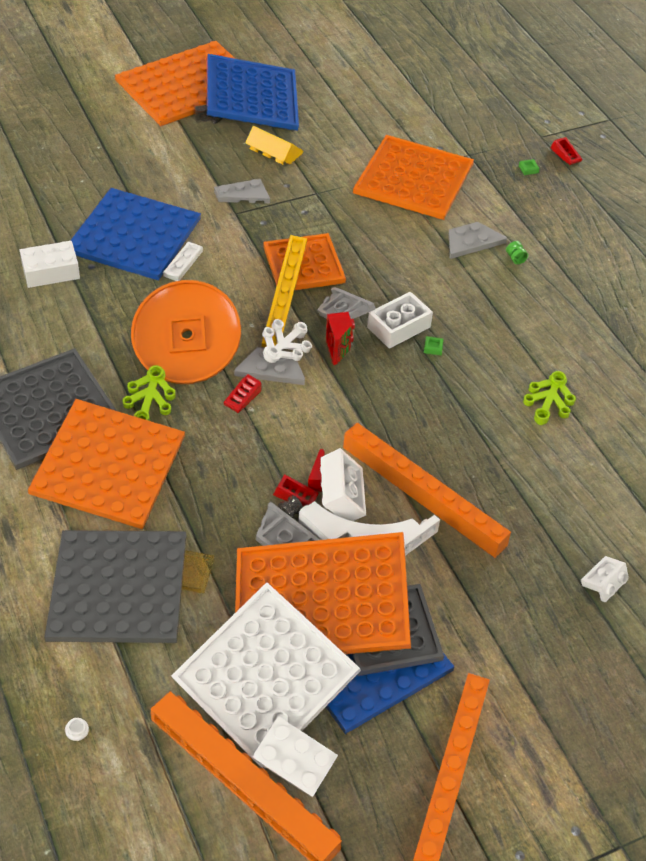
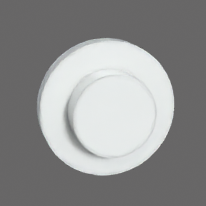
[65,718,89,741]

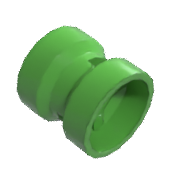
[506,241,528,265]

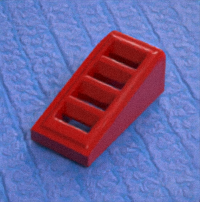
[550,137,583,165]
[224,374,262,413]
[308,449,325,492]
[273,474,319,507]

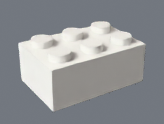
[19,241,80,288]
[367,292,433,349]
[320,448,366,521]
[252,716,338,797]

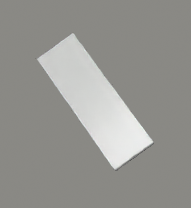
[163,242,203,281]

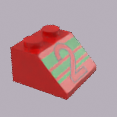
[325,312,355,365]

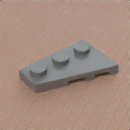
[214,179,270,204]

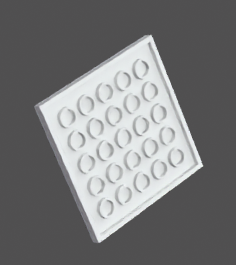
[171,583,361,769]

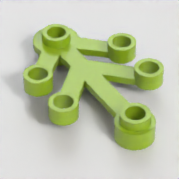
[122,365,176,421]
[523,371,576,425]

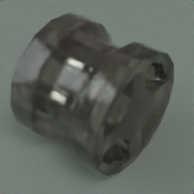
[278,495,303,518]

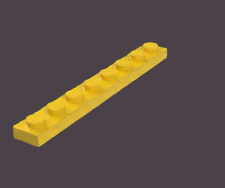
[261,235,307,348]

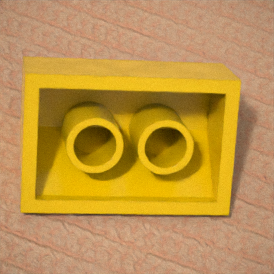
[246,126,303,165]

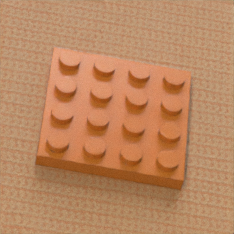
[263,233,346,290]

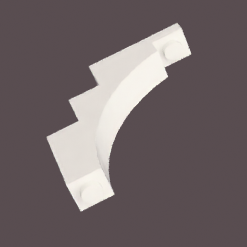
[299,501,440,556]

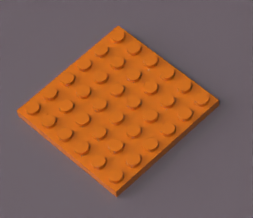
[353,135,474,220]
[28,399,185,530]

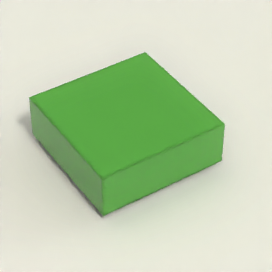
[519,159,539,175]
[424,336,444,356]

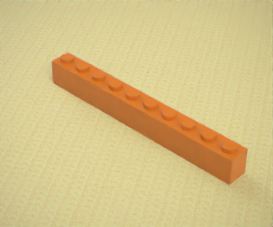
[343,423,511,558]
[413,673,490,861]
[150,691,342,861]

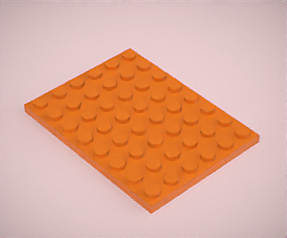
[115,41,236,126]
[235,532,411,654]

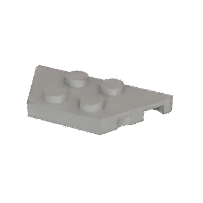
[448,222,507,259]
[317,287,376,319]
[234,347,305,385]
[256,502,320,546]

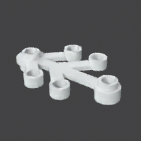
[262,319,312,363]

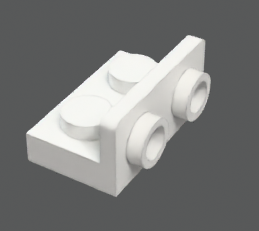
[581,556,629,602]

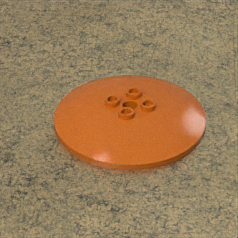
[131,280,241,384]

